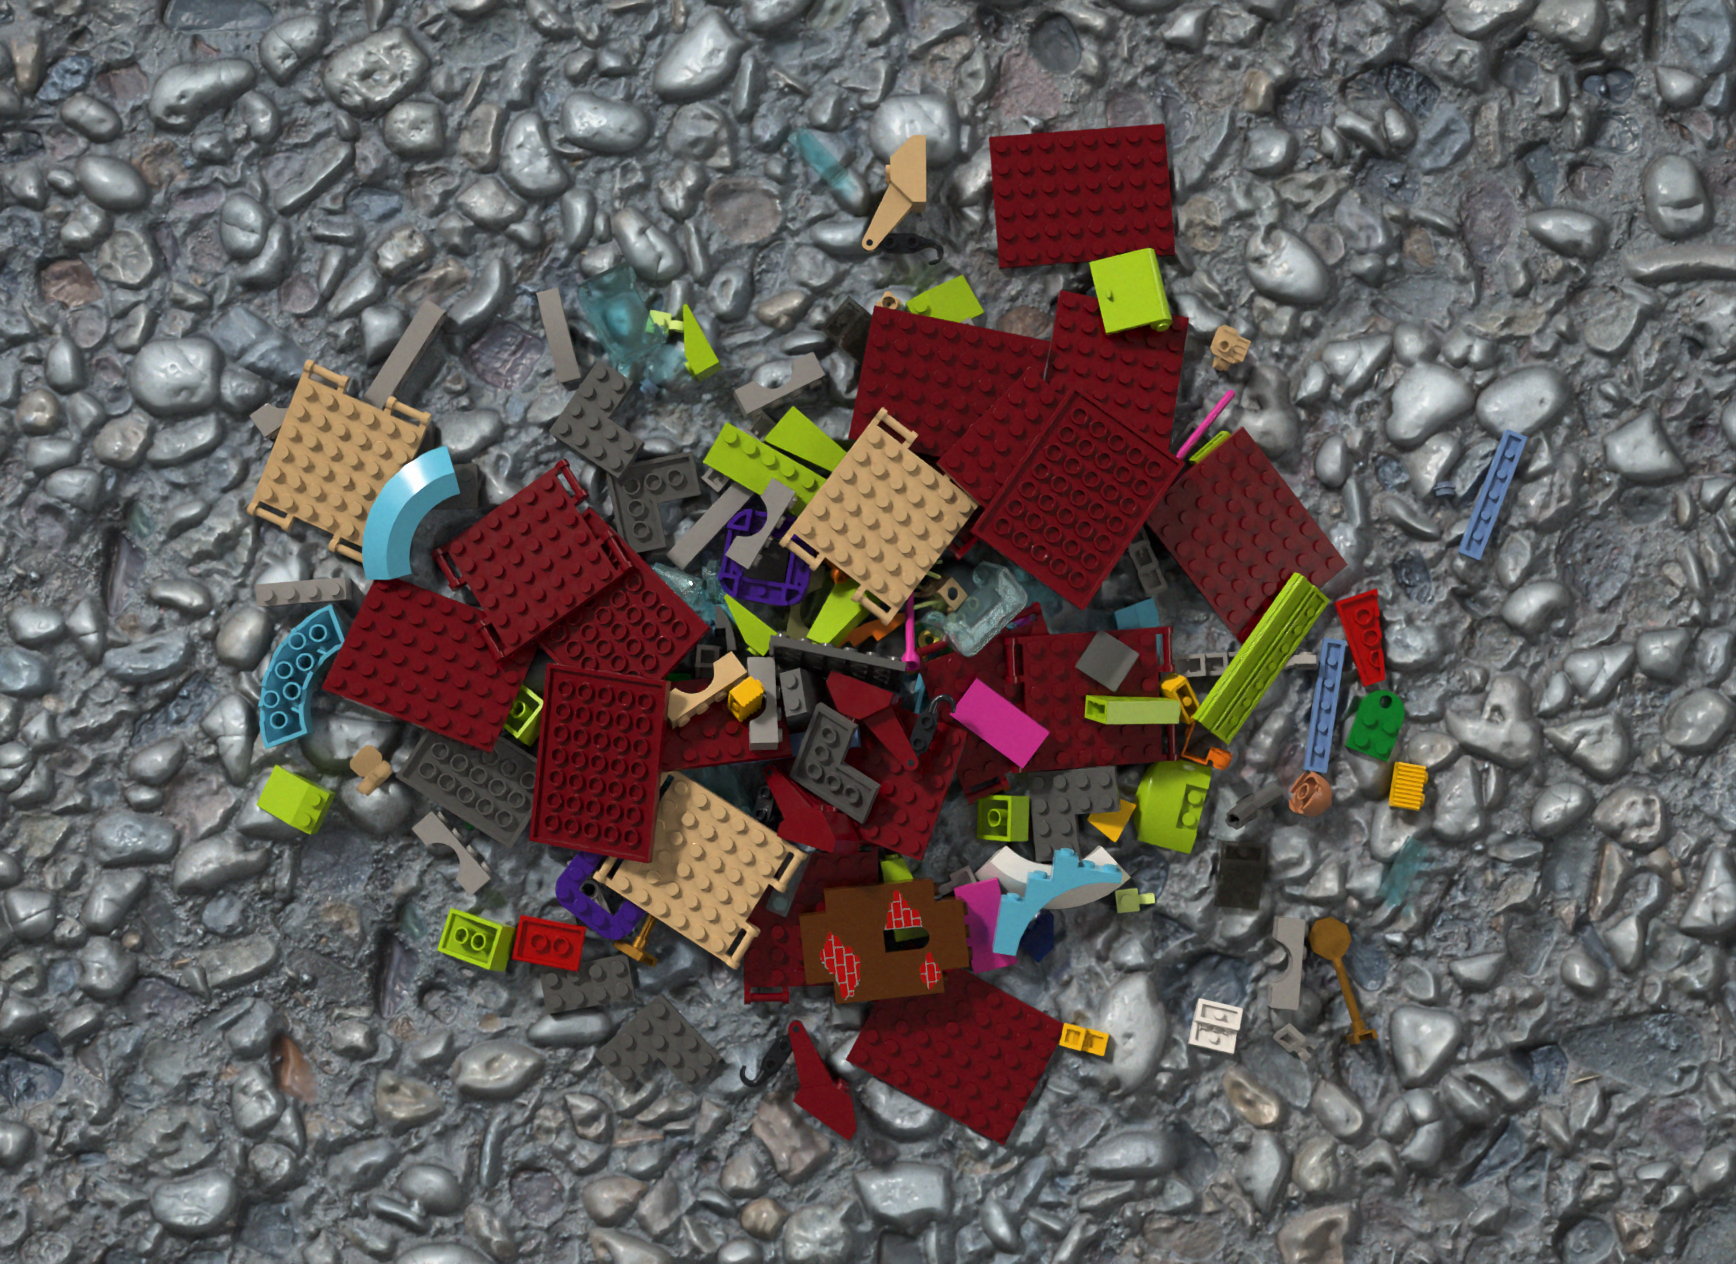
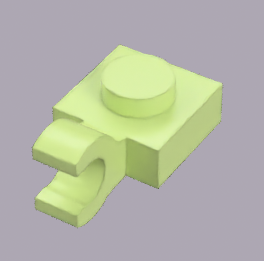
[646,310,684,337]
[1115,888,1155,913]

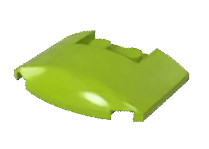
[1133,759,1212,854]

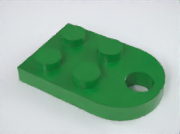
[1344,690,1405,762]

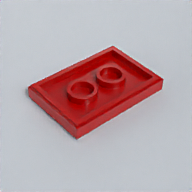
[512,914,587,972]

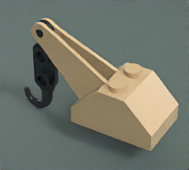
[862,135,944,265]

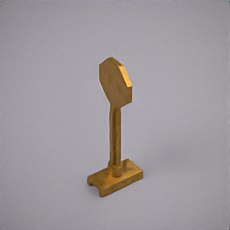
[613,914,658,968]
[1308,917,1378,1045]

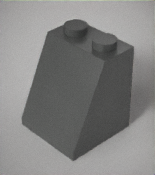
[779,668,827,730]

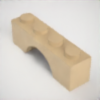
[667,651,747,729]

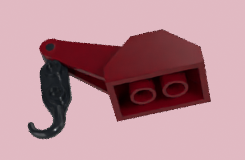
[826,670,956,772]
[753,765,860,855]
[739,1020,857,1141]

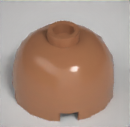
[1288,771,1332,817]

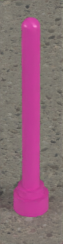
[1175,390,1235,460]
[902,591,920,671]

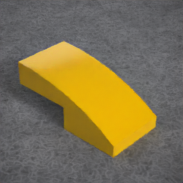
[1059,1023,1110,1056]

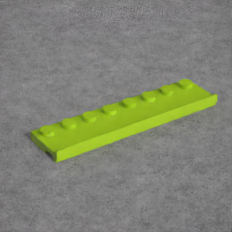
[703,422,827,517]
[1193,572,1330,745]

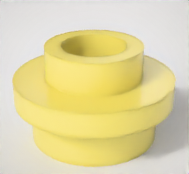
[918,629,941,648]

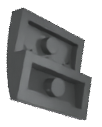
[715,606,739,652]
[1075,629,1140,692]

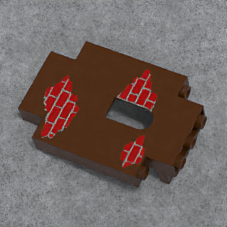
[799,877,973,1004]

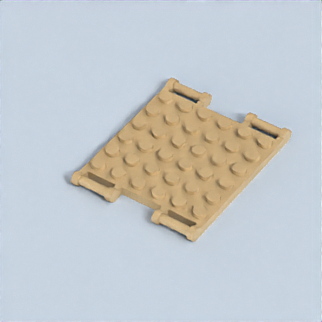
[246,359,432,566]
[778,407,978,626]
[593,771,808,970]

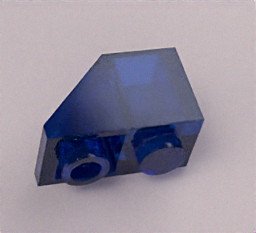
[1019,910,1054,963]

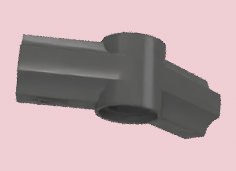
[1225,782,1284,830]

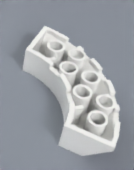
[973,844,1131,909]

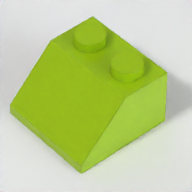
[977,795,1029,842]

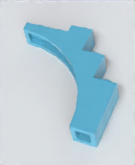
[992,848,1122,956]

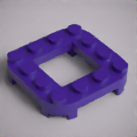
[718,509,815,607]
[555,850,646,940]

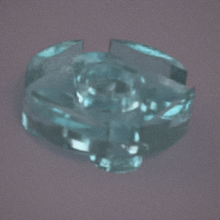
[702,560,725,605]

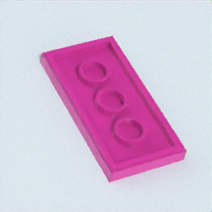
[950,678,1050,769]
[953,877,1018,974]

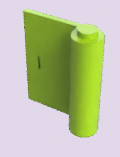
[1089,248,1173,335]

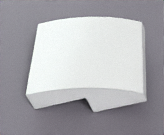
[1188,998,1243,1055]

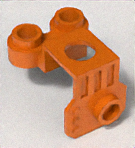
[1181,720,1233,770]

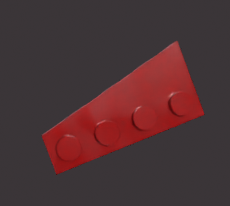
[1334,588,1385,687]

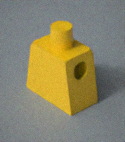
[1085,799,1136,842]

